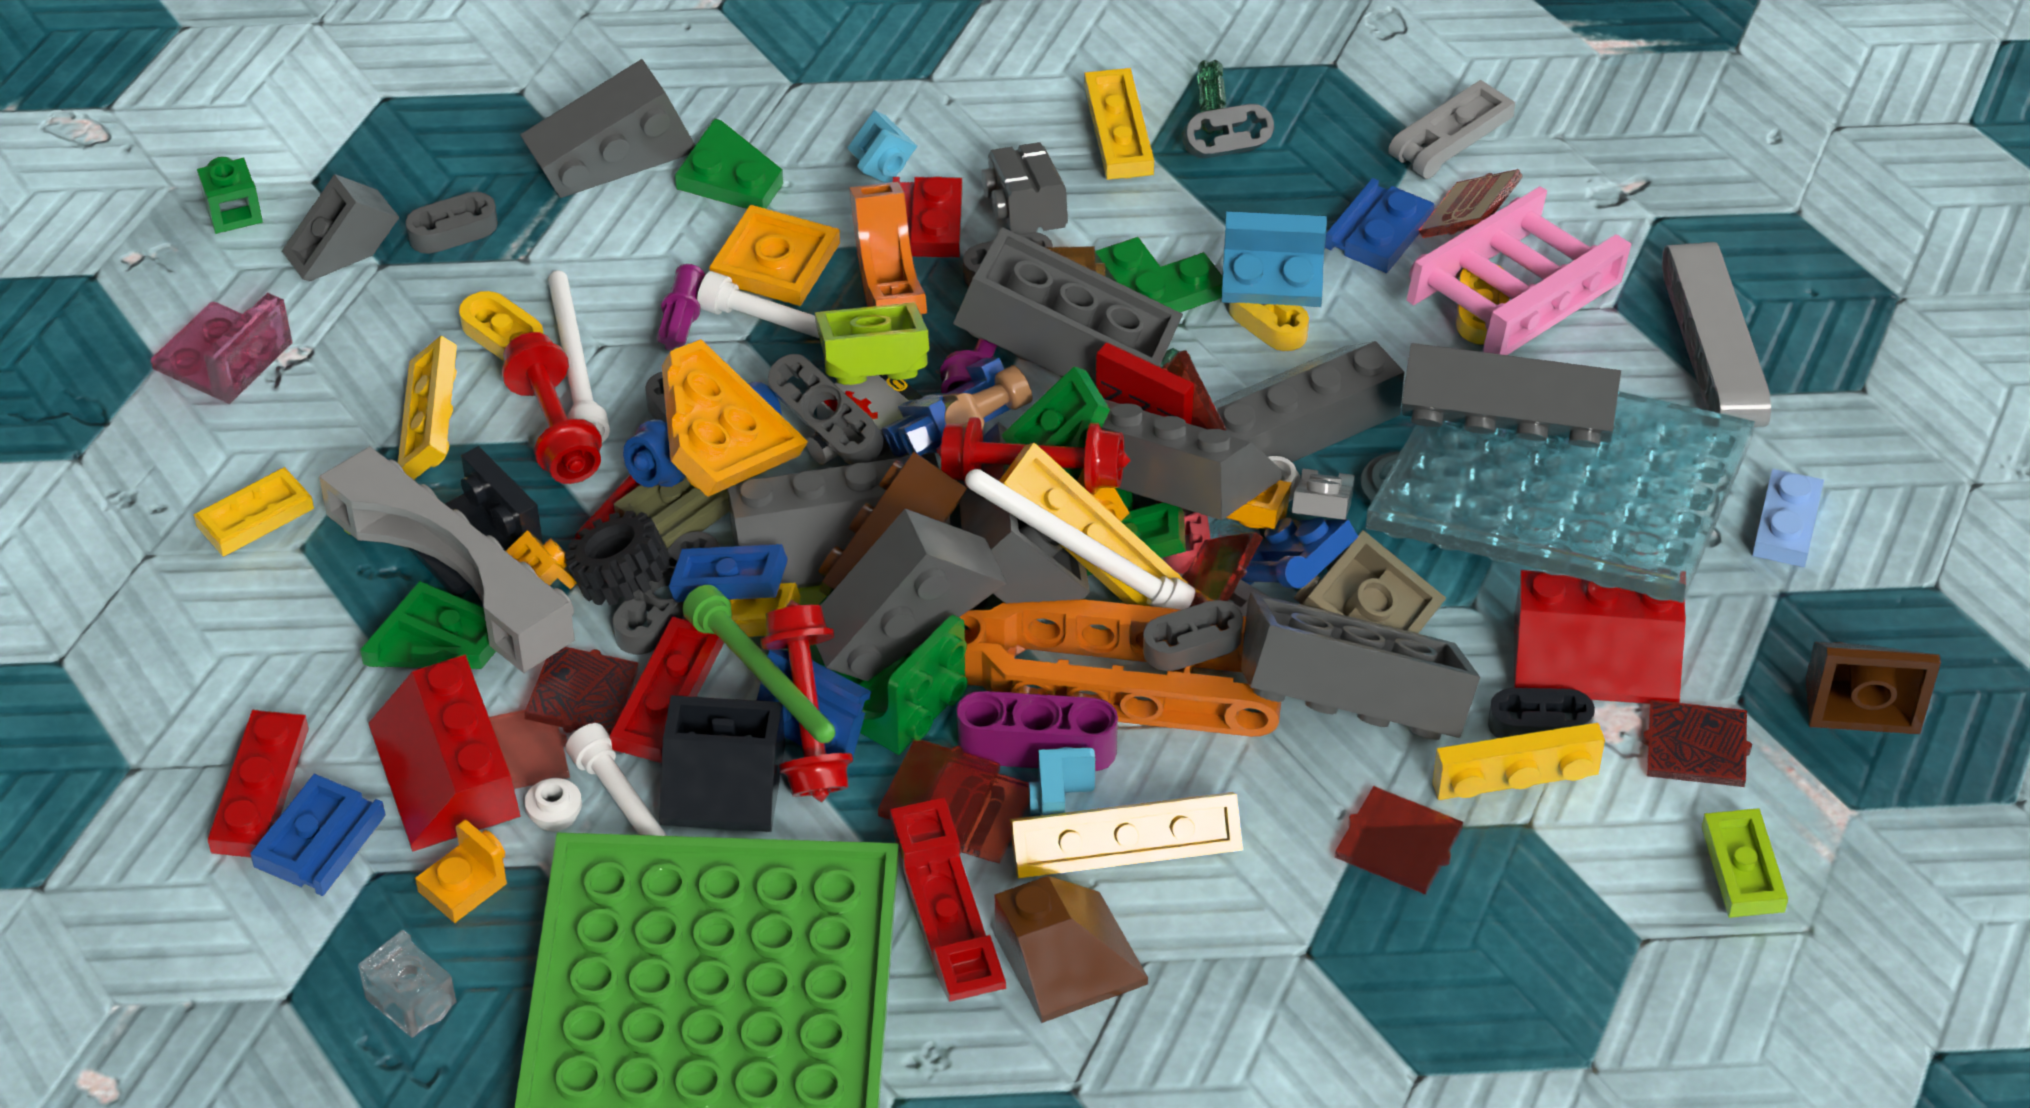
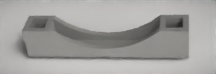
[319,446,575,673]

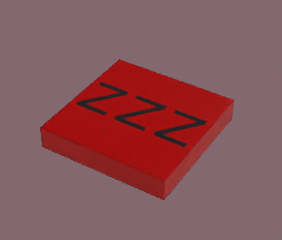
[1096,342,1194,425]

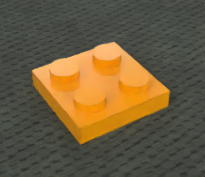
[709,205,840,306]

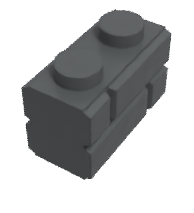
[981,142,1068,235]

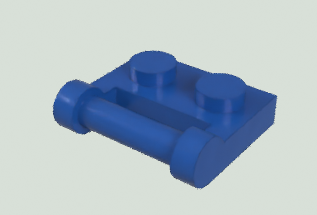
[1222,517,1358,588]

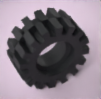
[565,510,671,605]

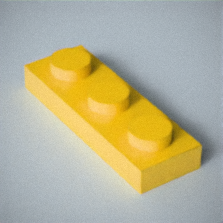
[1084,68,1154,180]
[398,335,457,480]
[1432,723,1605,800]

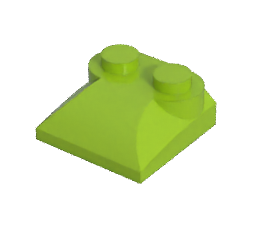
[814,302,929,385]

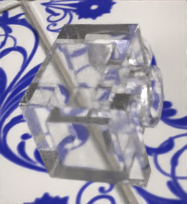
[358,930,456,1038]

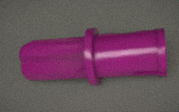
[657,264,706,351]

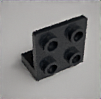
[407,446,543,596]

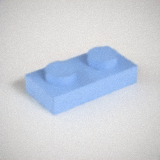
[1752,469,1824,567]

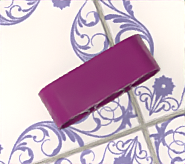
[957,691,1118,771]

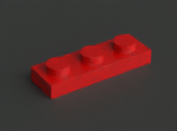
[610,617,724,763]
[208,710,309,857]

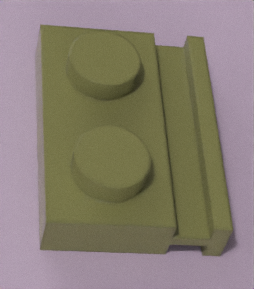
[614,477,730,549]

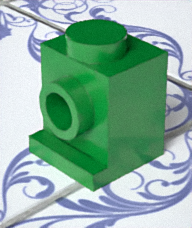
[197,156,263,234]

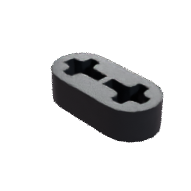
[1488,688,1595,738]

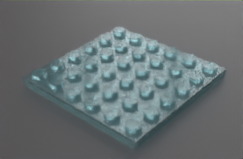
[1366,391,1755,603]

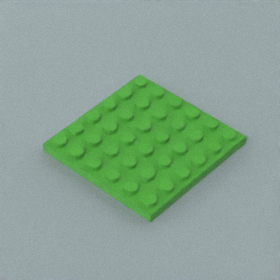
[515,832,899,1108]

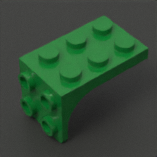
[767,596,967,755]

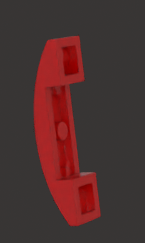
[890,797,1006,1002]

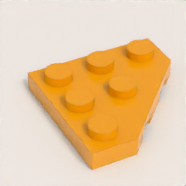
[662,339,808,497]

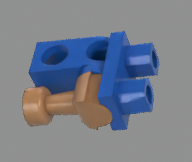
[882,358,1033,457]

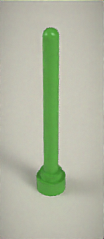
[683,585,835,743]

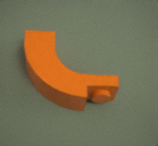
[849,182,927,316]

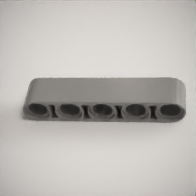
[1662,242,1771,430]

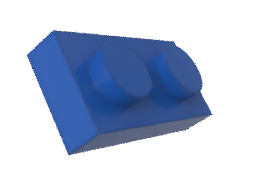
[669,544,788,602]

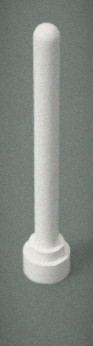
[548,270,610,443]
[697,271,819,338]
[965,469,1195,610]
[565,723,667,836]

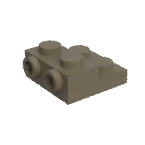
[1293,530,1446,633]

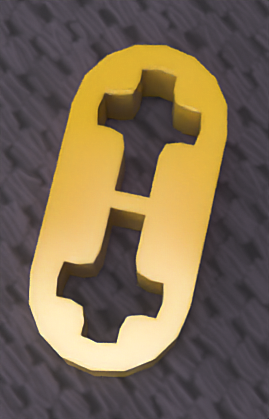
[1228,303,1309,351]

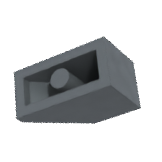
[282,174,399,281]

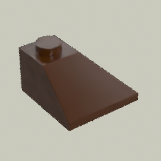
[1806,642,1941,734]
[994,876,1148,1023]

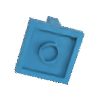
[1222,211,1327,307]

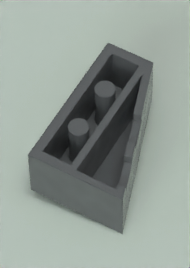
[520,59,696,198]
[816,509,1007,681]

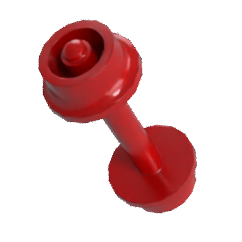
[502,332,602,484]
[936,417,1131,495]
[761,600,853,803]

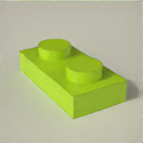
[1701,808,1789,918]

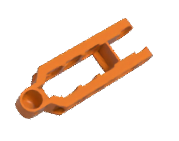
[959,599,1281,737]

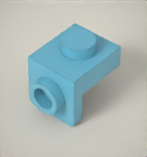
[847,110,917,183]
[1029,747,1095,816]

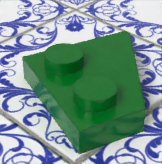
[675,119,783,209]
[1001,366,1110,481]
[360,581,496,669]

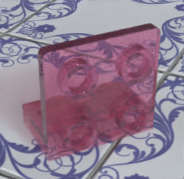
[151,293,293,404]

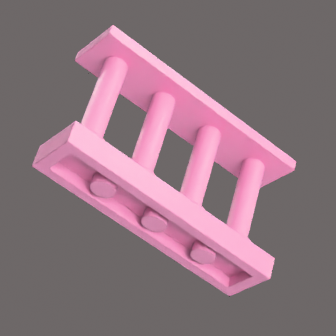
[1406,186,1632,355]

